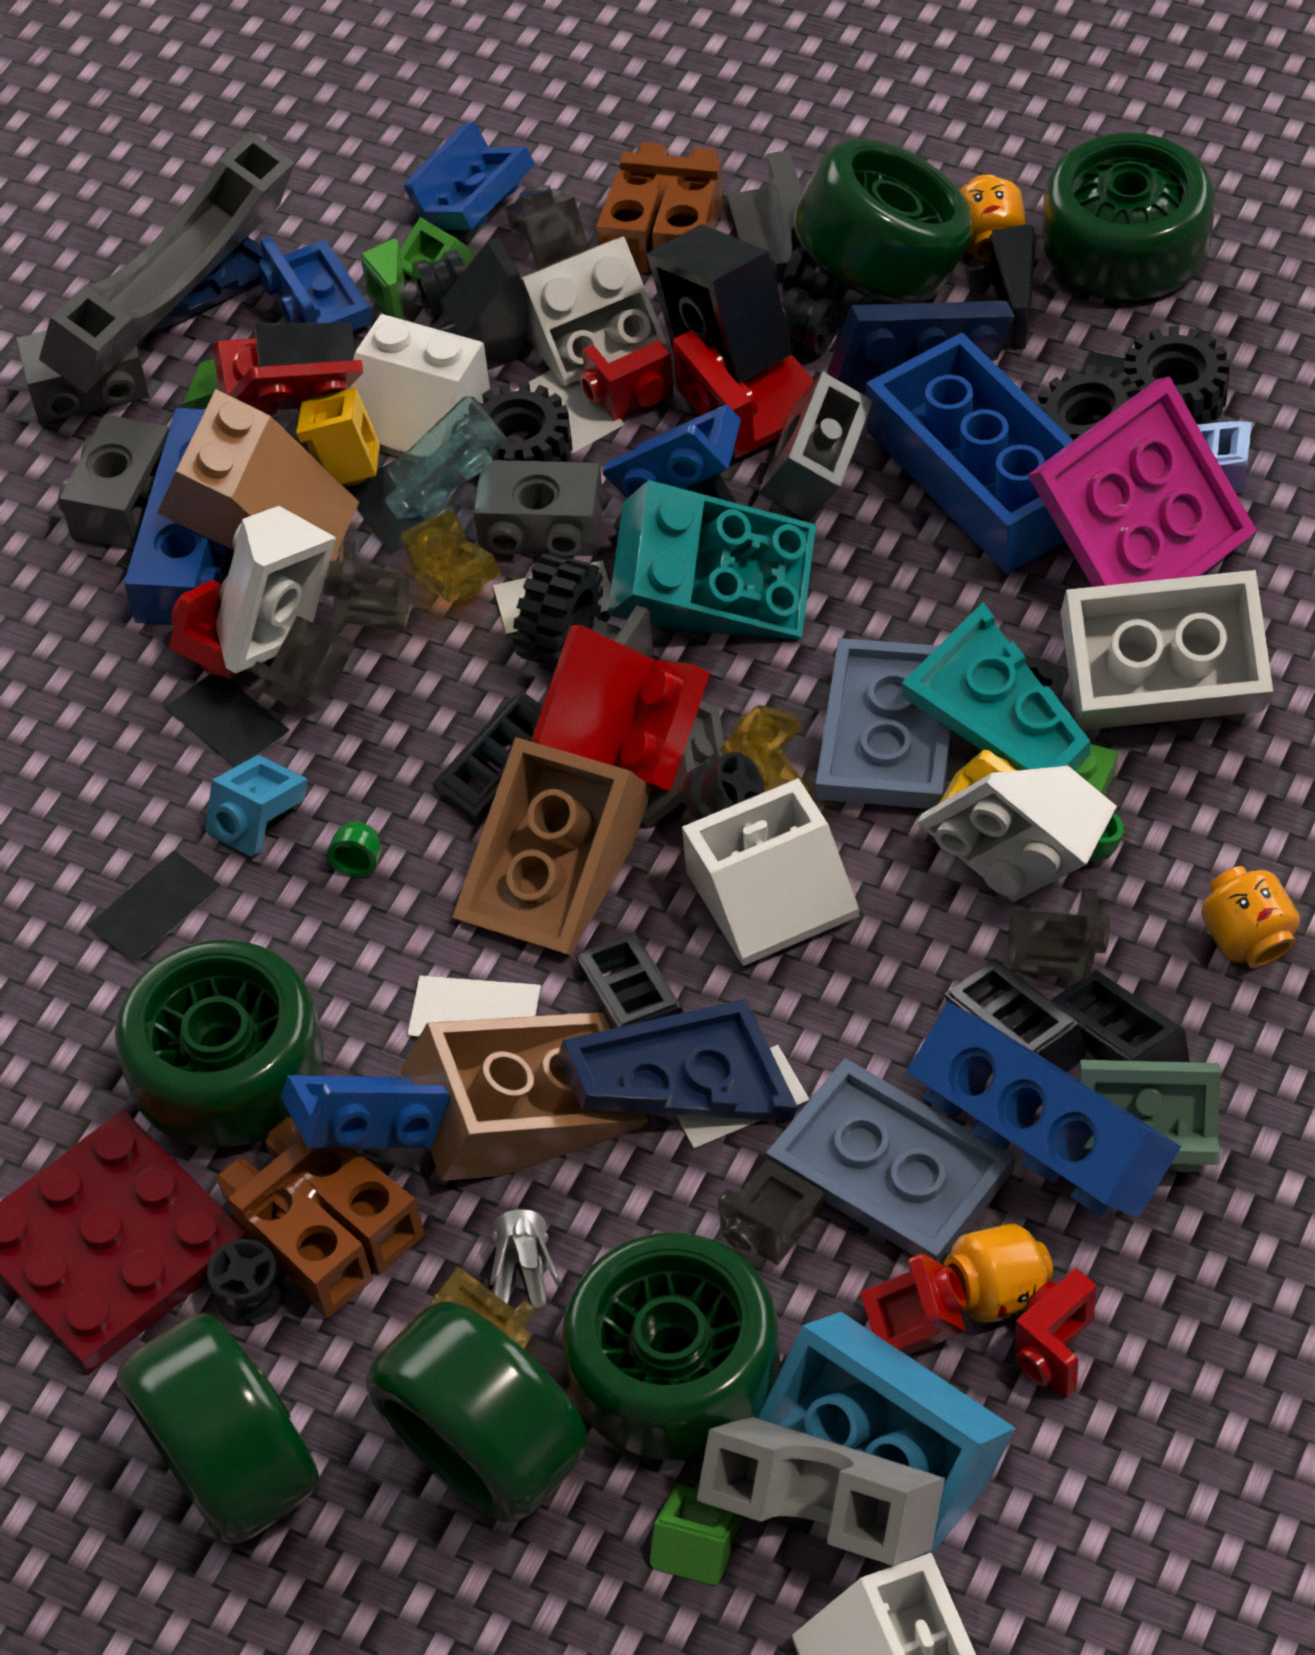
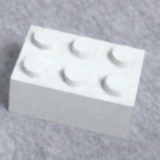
[1061,570,1273,730]

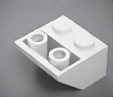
[521,236,667,386]
[917,766,1117,902]
[682,778,859,966]
[792,1553,976,1655]

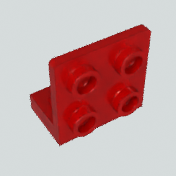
[673,330,814,459]
[212,338,364,416]
[532,625,711,792]

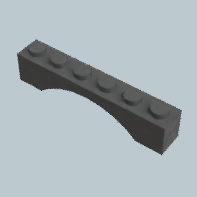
[39,131,295,393]

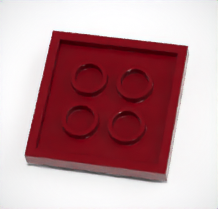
[0,1109,248,1375]

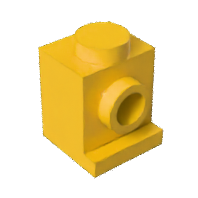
[296,387,380,486]

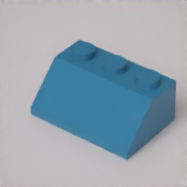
[758,1312,1016,1561]

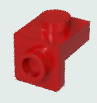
[579,340,674,421]
[169,580,244,679]
[860,1253,966,1356]
[1015,1268,1097,1398]

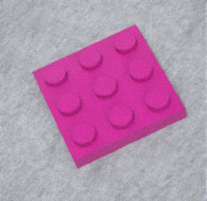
[1028,376,1257,587]

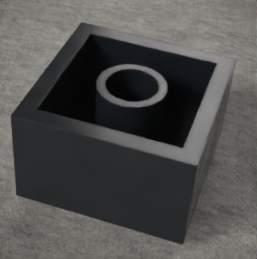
[647,224,793,384]

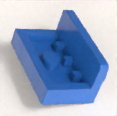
[404,122,535,232]
[257,236,373,331]
[603,404,741,498]
[281,1075,450,1148]

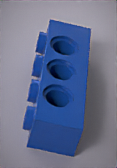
[124,408,233,625]
[906,1002,1182,1219]

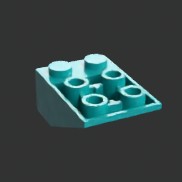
[607,480,816,640]

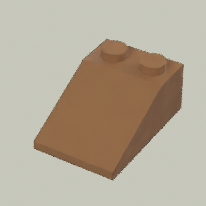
[157,389,359,585]
[452,737,653,956]
[400,1012,648,1181]

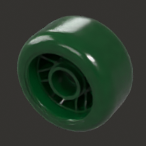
[1042,132,1215,302]
[794,139,974,304]
[115,940,324,1149]
[562,1233,780,1461]
[366,1301,587,1523]
[116,1313,320,1544]

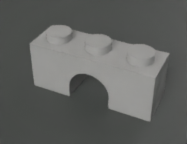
[697,1417,945,1566]

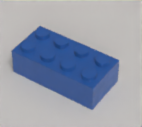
[866,332,1074,574]

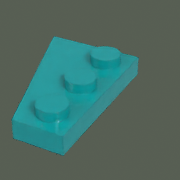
[902,602,1090,771]

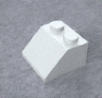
[349,314,490,470]
[215,506,336,674]

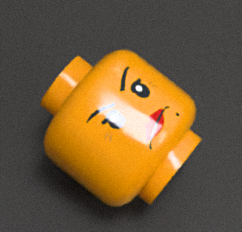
[959,175,1027,262]
[1201,866,1300,968]
[944,1224,1053,1323]

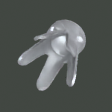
[490,1208,563,1310]

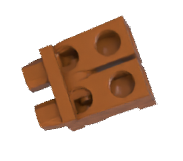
[596,142,723,274]
[217,1117,425,1319]

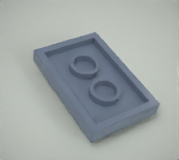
[816,638,952,809]
[766,1058,1015,1264]

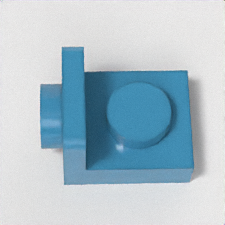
[206,755,308,857]

